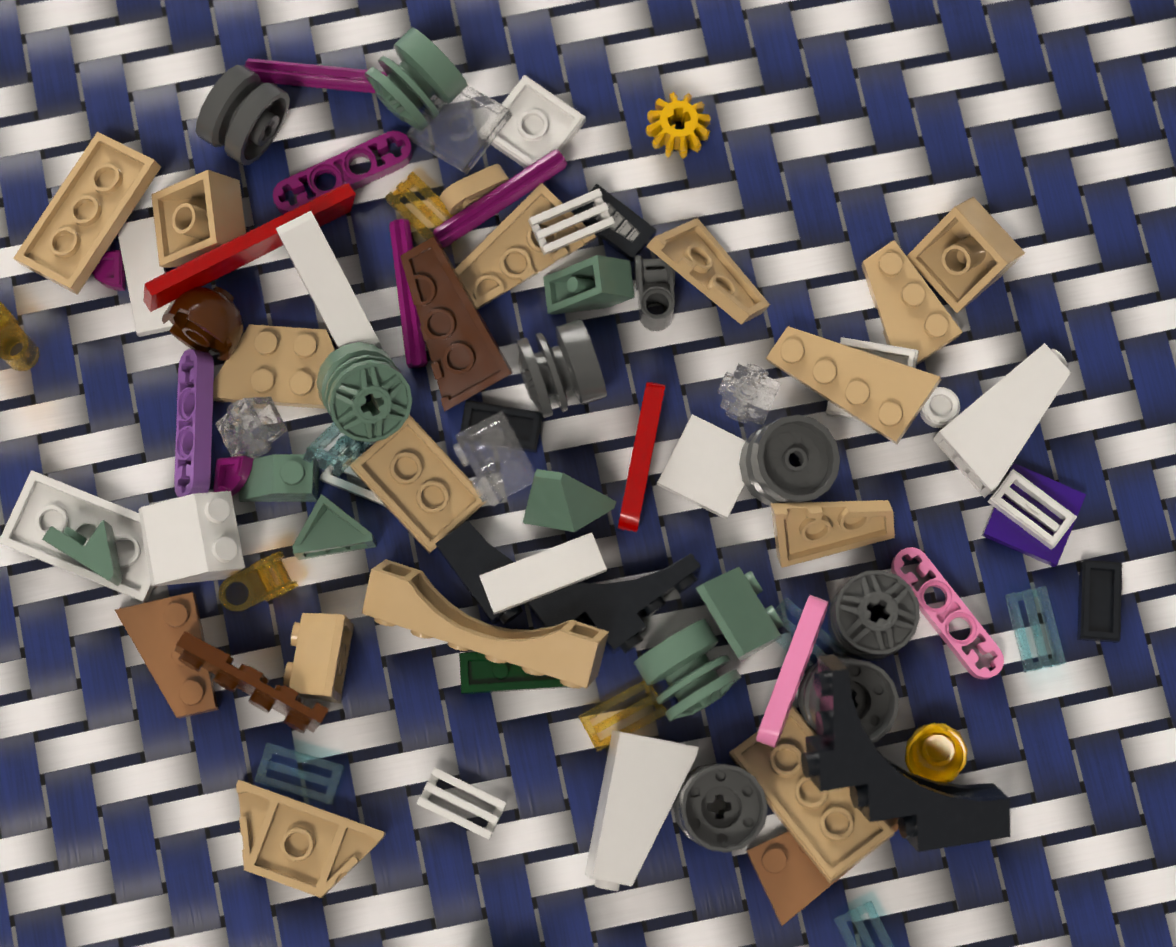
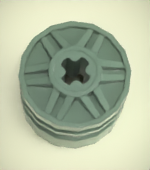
[364,27,468,132]
[316,342,412,443]
[634,619,741,722]

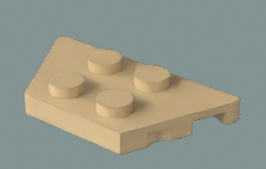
[213,324,335,409]
[236,780,386,898]

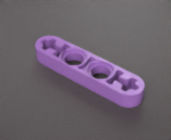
[174,349,214,497]

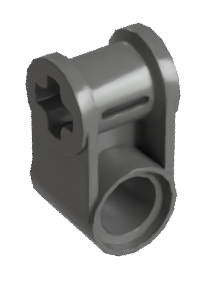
[635,255,675,331]

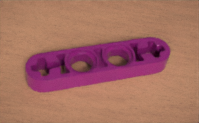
[273,131,413,214]

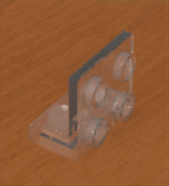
[453,410,535,507]

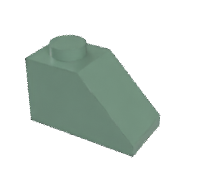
[543,255,635,315]
[239,454,319,502]

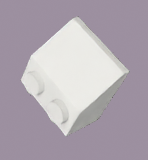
[138,491,245,587]

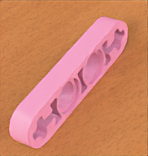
[891,547,1004,680]
[756,595,829,748]

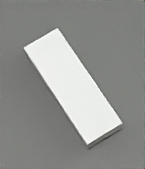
[118,217,173,337]
[479,532,607,615]

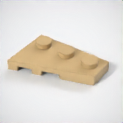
[771,500,895,568]

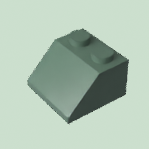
[696,567,784,662]

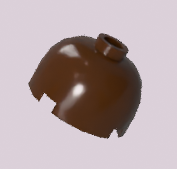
[162,287,243,361]

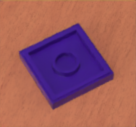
[981,463,1086,567]

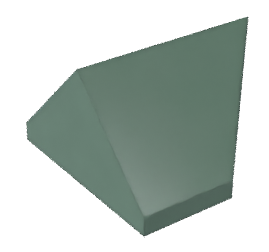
[522,469,617,532]
[292,494,377,560]

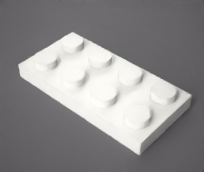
[0,470,153,603]

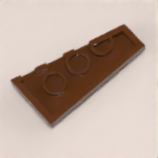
[400,236,513,412]
[175,631,329,733]

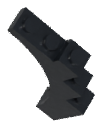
[435,520,701,654]
[801,654,1010,852]

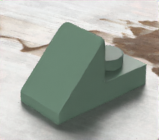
[42,520,122,586]

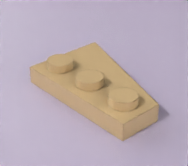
[646,218,770,324]
[861,240,962,365]

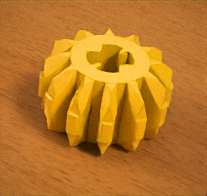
[646,92,711,159]

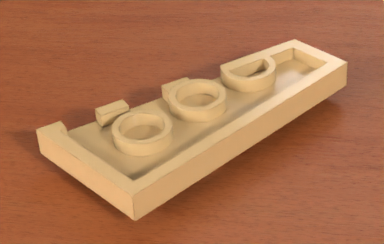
[455,183,597,309]
[766,326,941,445]

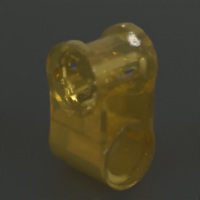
[0,301,40,371]
[218,551,299,612]

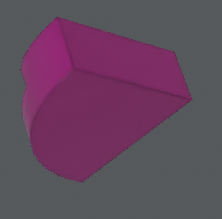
[92,250,125,291]
[213,456,254,496]

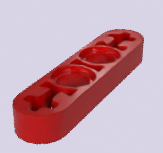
[618,381,666,532]

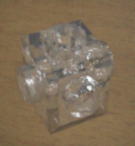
[717,364,781,426]
[215,397,287,458]

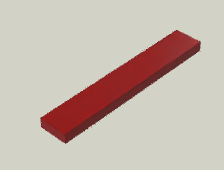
[143,183,356,312]

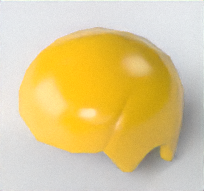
[905,723,968,783]

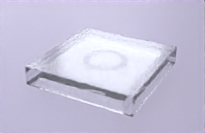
[406,86,513,174]

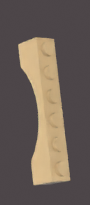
[362,559,609,689]

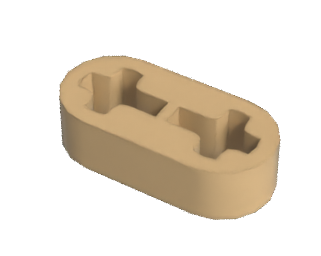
[440,164,509,215]

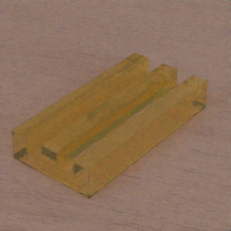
[385,171,454,249]
[578,681,667,752]

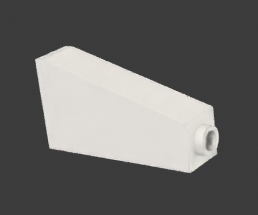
[276,211,383,350]
[933,343,1071,498]
[585,730,699,891]

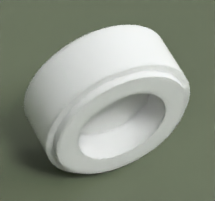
[920,387,960,428]

